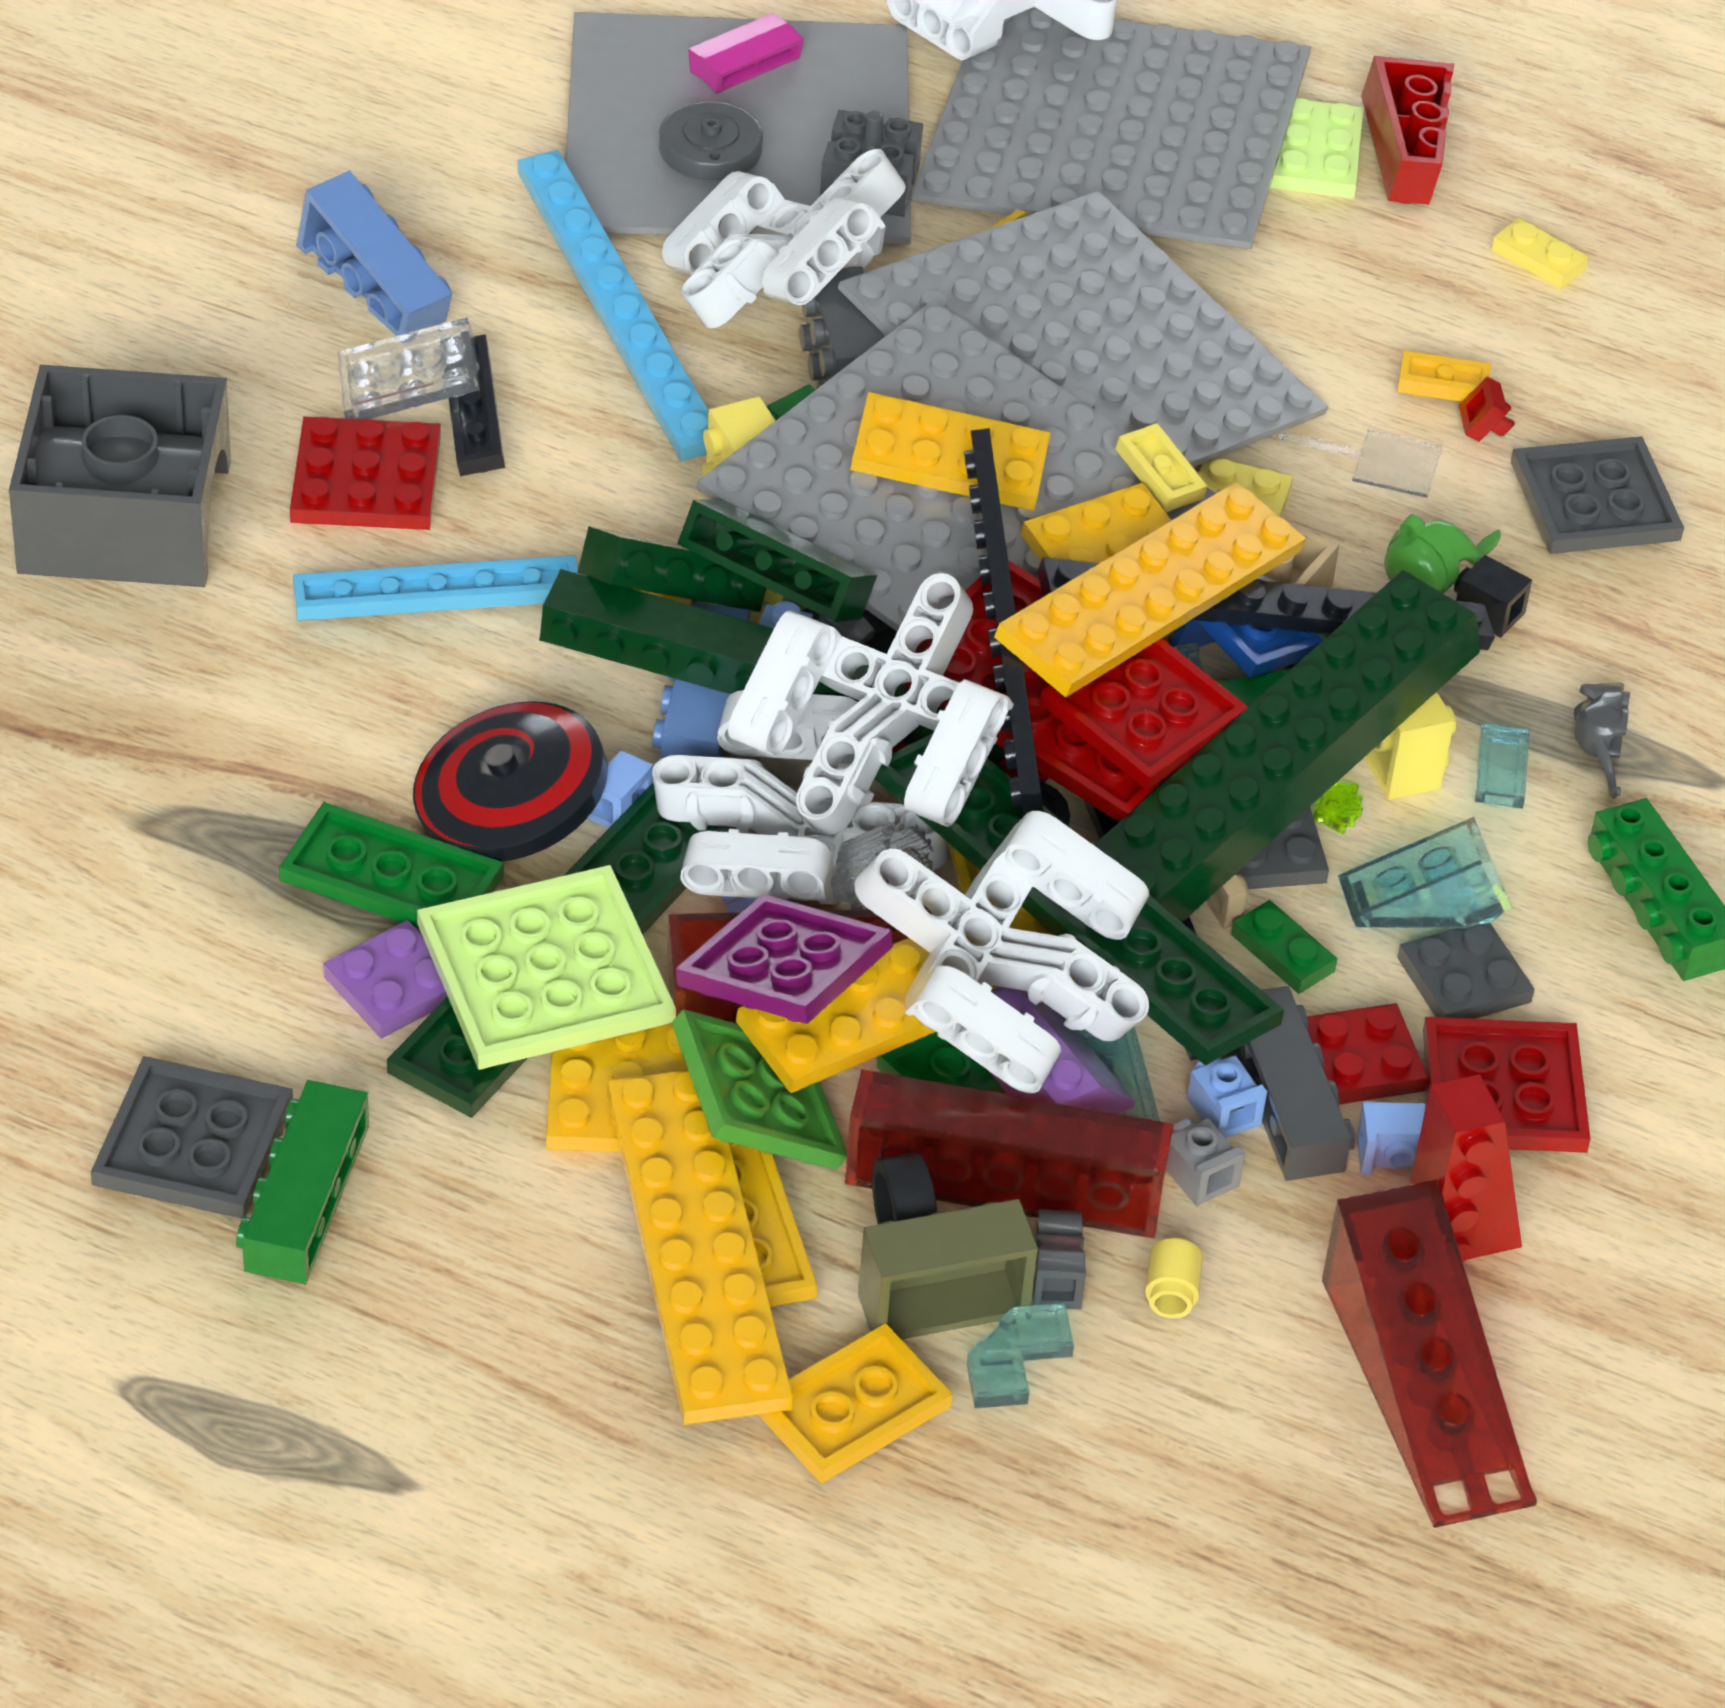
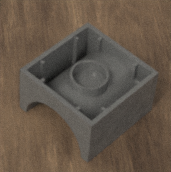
[9,364,231,587]

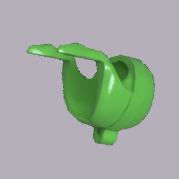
[1384,514,1501,593]

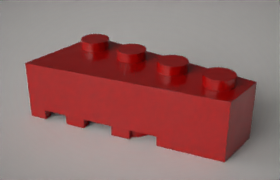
[1361,56,1454,205]
[1402,1074,1522,1269]

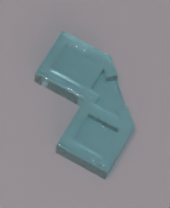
[966,1303,1074,1408]

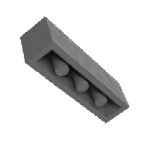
[1235,986,1355,1181]

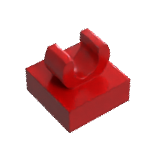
[1459,376,1515,442]

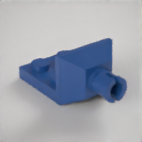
[1168,576,1323,679]

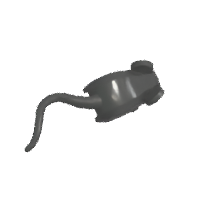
[1574,682,1630,799]

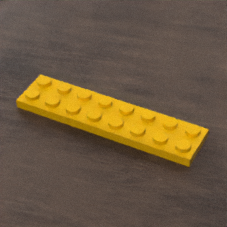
[994,481,1306,698]
[736,903,1054,1093]
[607,1070,793,1425]

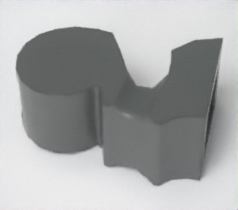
[1033,1209,1086,1309]

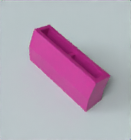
[688,13,804,94]

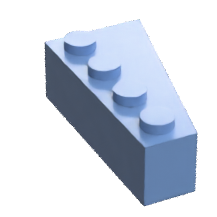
[296,170,452,341]

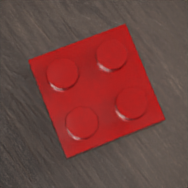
[1307,1003,1428,1104]

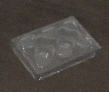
[337,317,480,420]

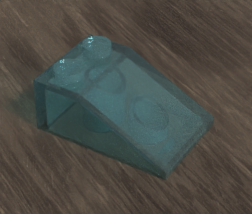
[1338,817,1513,928]

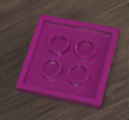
[676,894,893,1024]

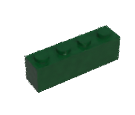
[677,499,877,622]
[577,526,766,612]

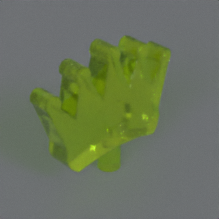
[1312,783,1363,834]

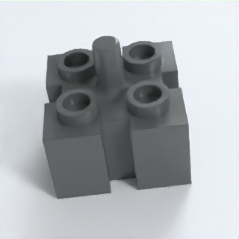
[820,110,923,217]

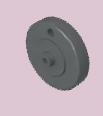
[659,101,763,180]

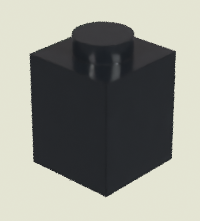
[1454,555,1532,638]

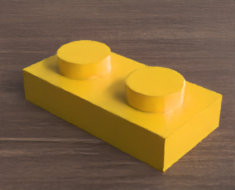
[1397,350,1492,402]

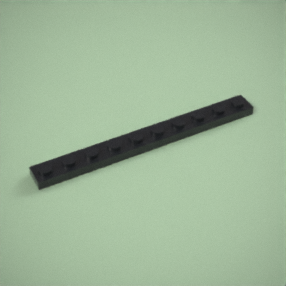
[964,428,1044,816]
[1037,557,1495,650]

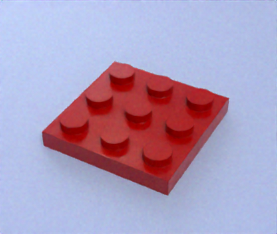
[290,416,441,530]
[1039,638,1248,791]
[1423,1017,1591,1153]

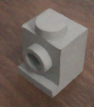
[1161,1118,1245,1206]

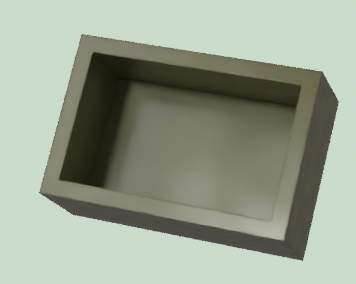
[858,1199,1038,1340]

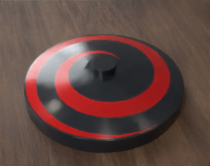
[413,701,608,862]

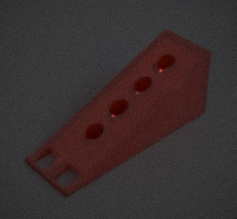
[1322,1179,1537,1528]

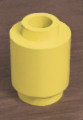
[1145,1237,1203,1318]

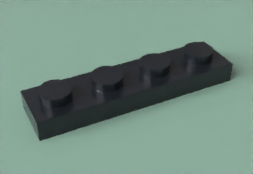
[442,334,505,476]

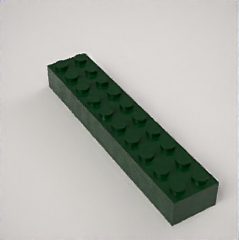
[1094,570,1480,922]

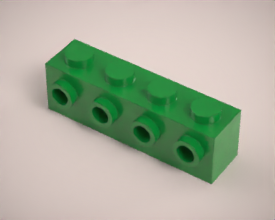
[1587,798,1725,981]
[236,1079,369,1285]

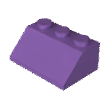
[989,987,1135,1145]

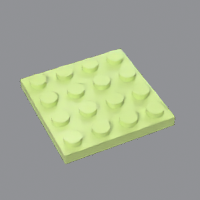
[417,865,676,1070]

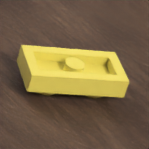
[1491,218,1589,289]
[1115,423,1208,512]

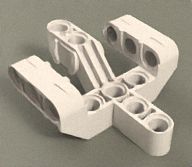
[887,0,1118,60]
[662,149,906,328]
[728,573,1014,835]
[652,690,948,905]
[854,811,1149,1093]

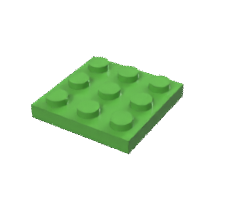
[672,1009,848,1170]

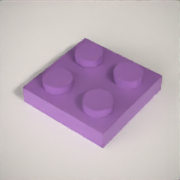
[323,920,447,1039]

